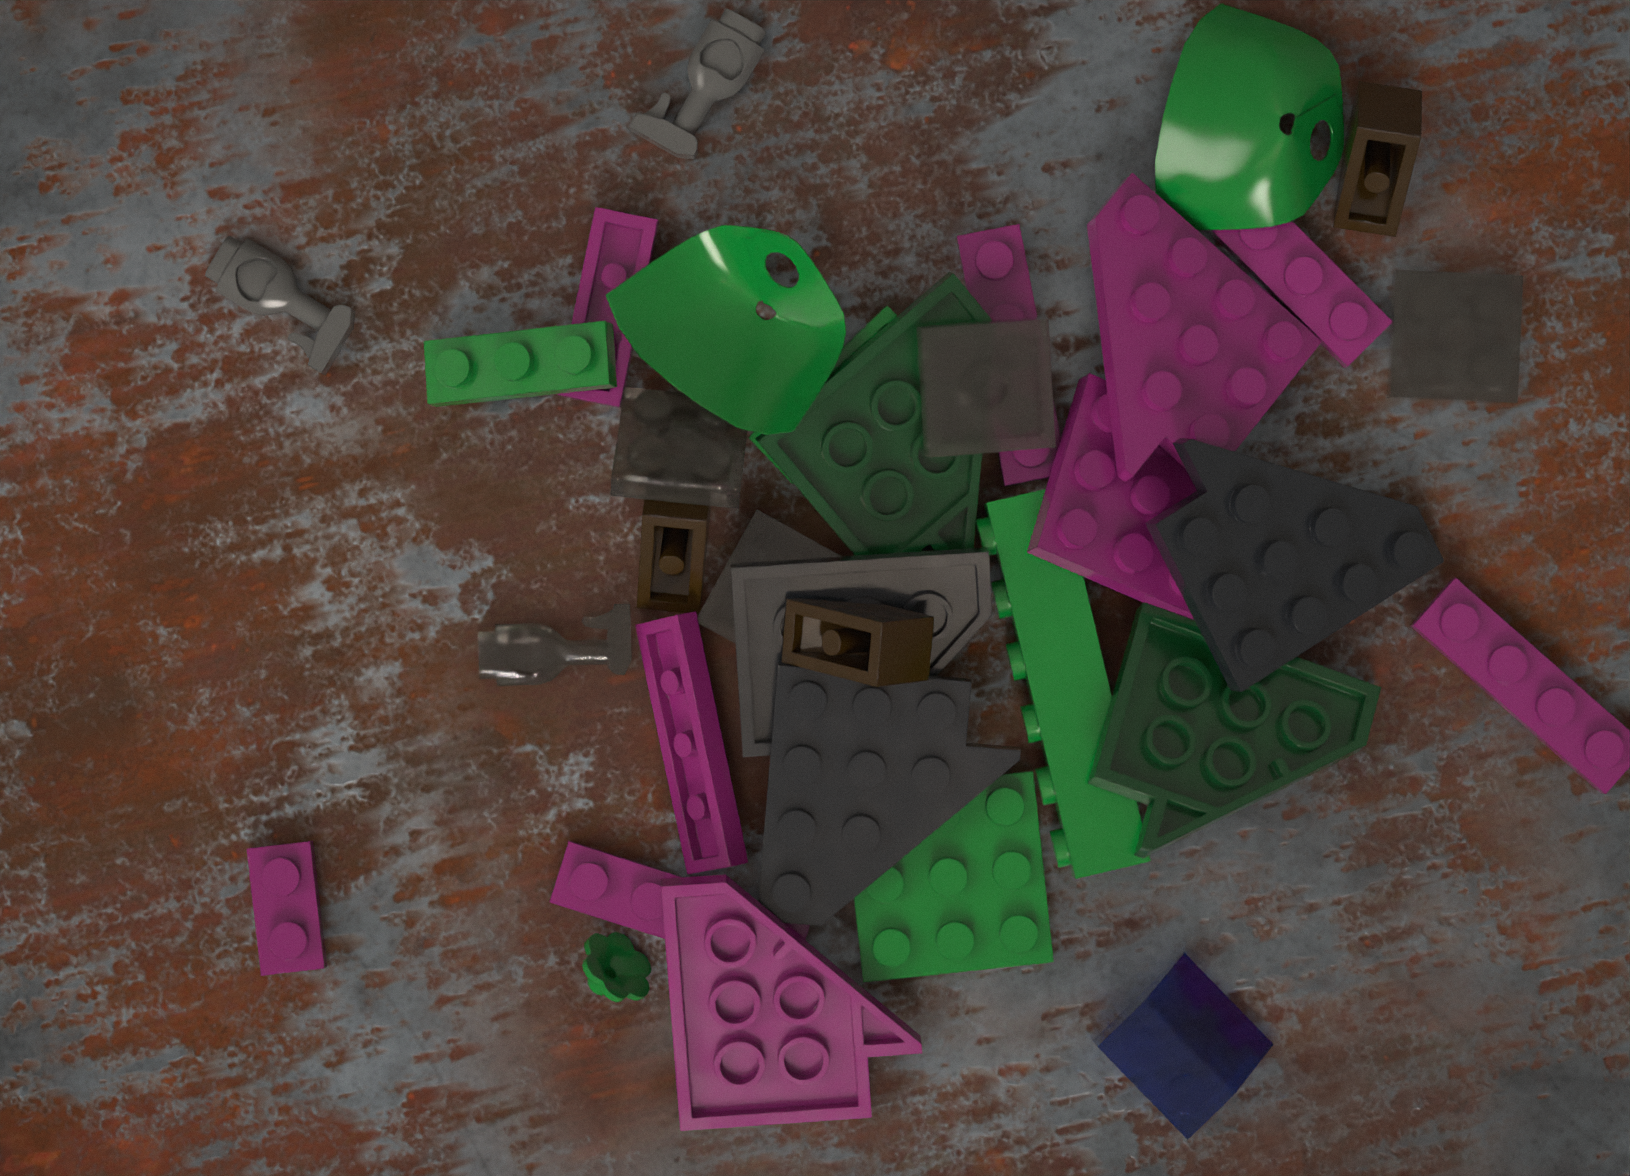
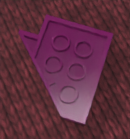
[1087,173,1322,482]
[1027,373,1197,620]
[661,874,922,1131]

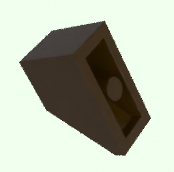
[1333,81,1422,237]
[637,463,714,615]
[781,598,934,687]

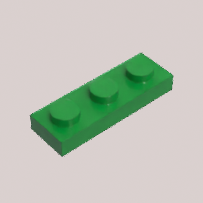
[424,321,617,407]

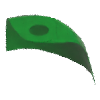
[1155,3,1344,230]
[605,225,846,435]

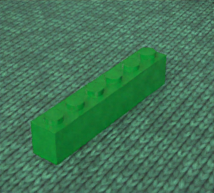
[976,489,1151,879]

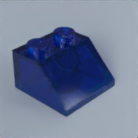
[1093,952,1274,1140]

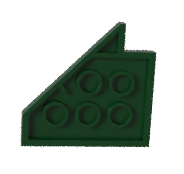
[755,272,994,556]
[1087,602,1381,858]

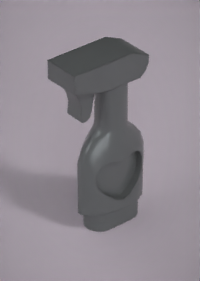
[629,8,767,159]
[205,236,355,375]

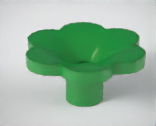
[582,932,651,1002]

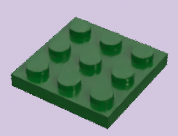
[854,771,1054,983]

